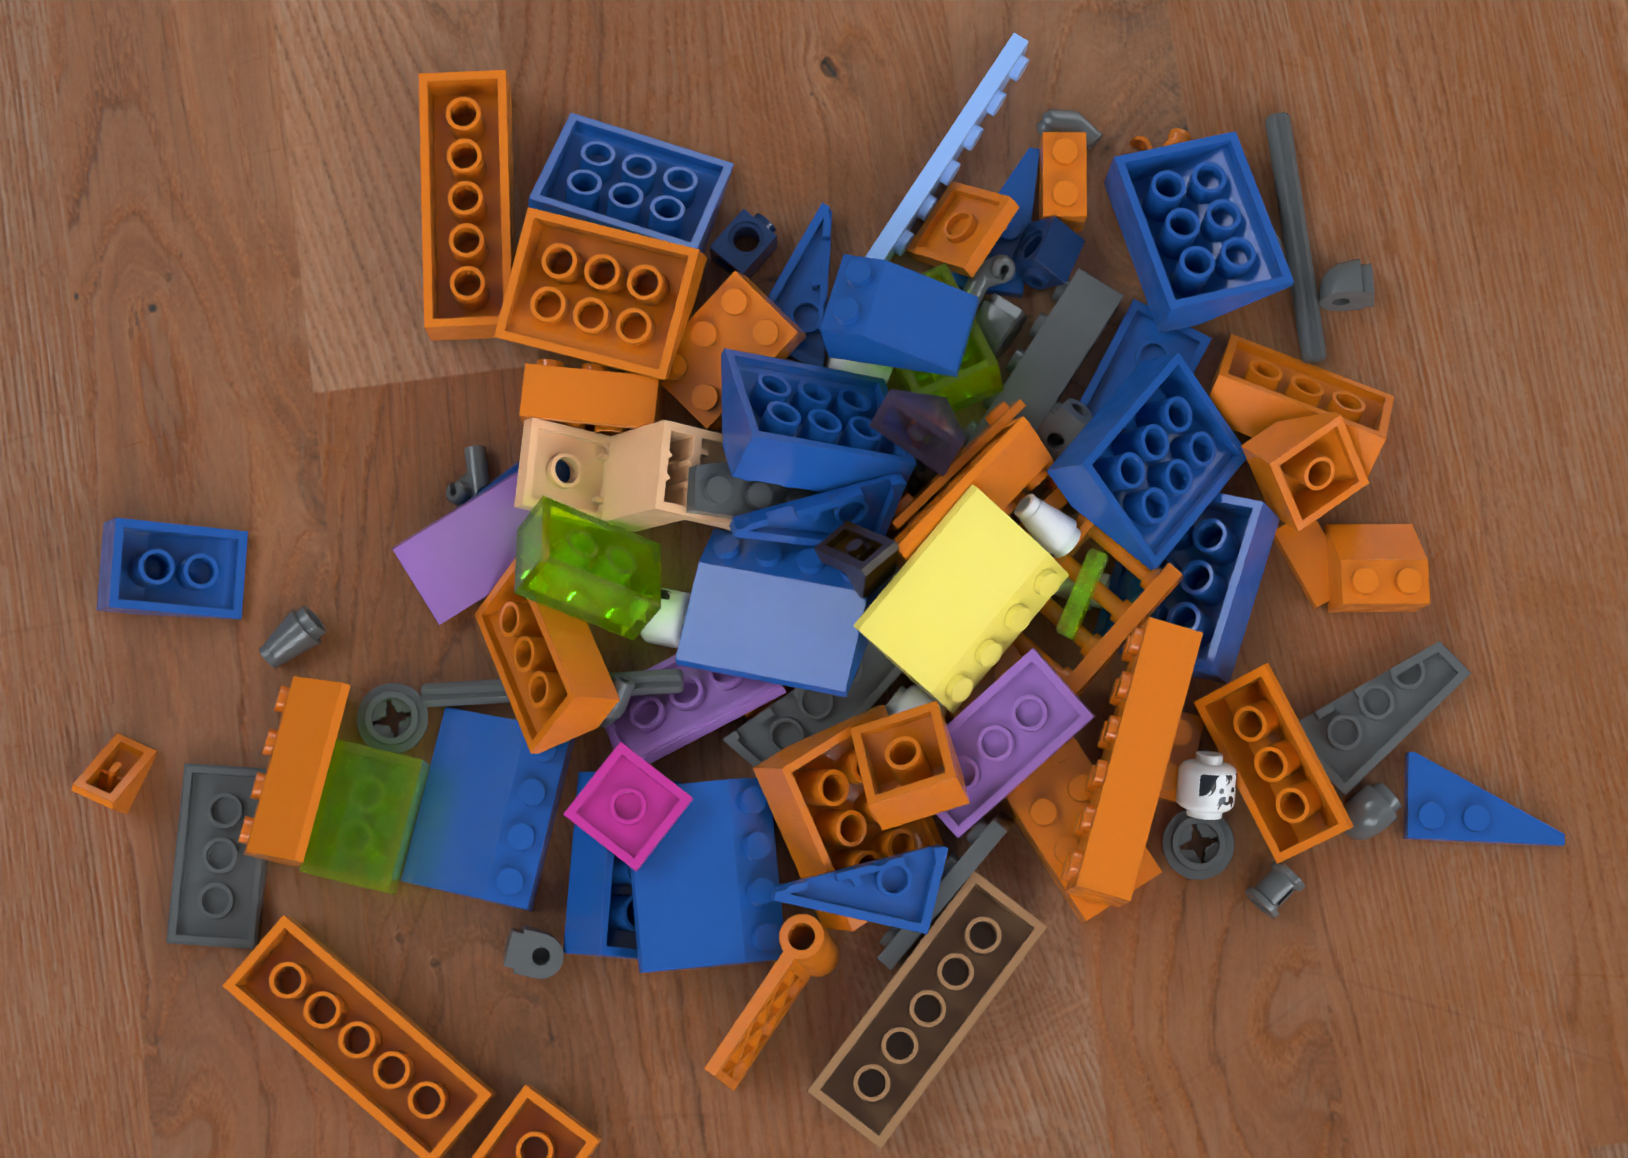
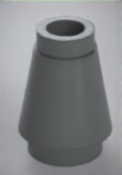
[259,605,327,669]

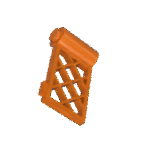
[704,914,840,1091]

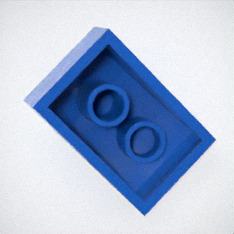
[820,254,979,377]
[96,518,248,620]

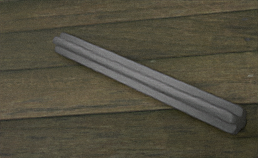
[1265,112,1327,364]
[421,669,684,707]

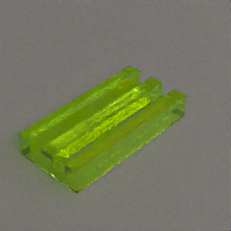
[1056,548,1109,641]

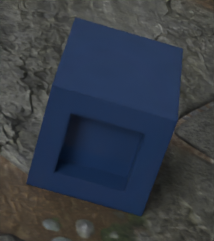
[710,209,777,279]
[1012,216,1085,290]

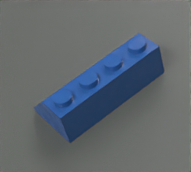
[563,772,681,960]

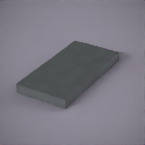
[166,763,268,949]

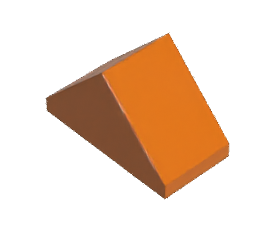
[71,733,157,814]

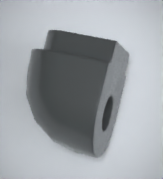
[1319,259,1375,311]
[973,293,1028,359]
[1036,398,1093,461]
[1343,783,1402,840]
[503,925,564,979]

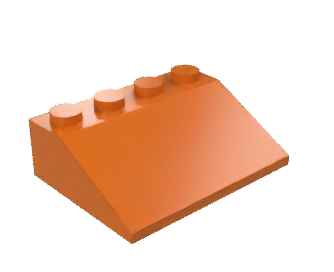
[494,207,707,381]
[753,705,949,931]

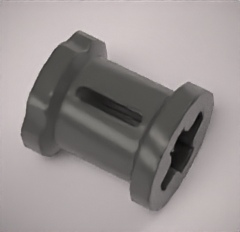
[1245,860,1305,920]

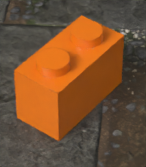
[1038,132,1087,232]

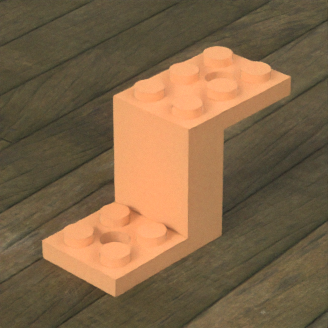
[514,417,732,533]

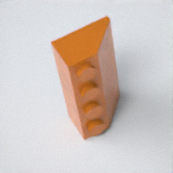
[1208,334,1394,478]
[893,416,1053,569]
[475,556,620,754]
[1193,663,1354,864]
[238,676,351,867]

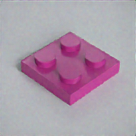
[563,742,694,872]

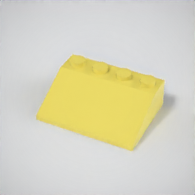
[853,484,1069,714]

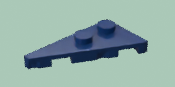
[940,148,1040,299]
[768,203,832,367]
[729,473,907,547]
[1404,752,1565,847]
[770,844,948,934]

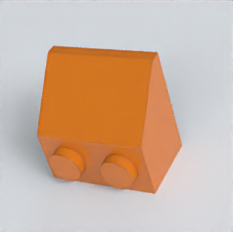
[1241,412,1369,532]
[1324,524,1430,613]
[850,700,970,831]

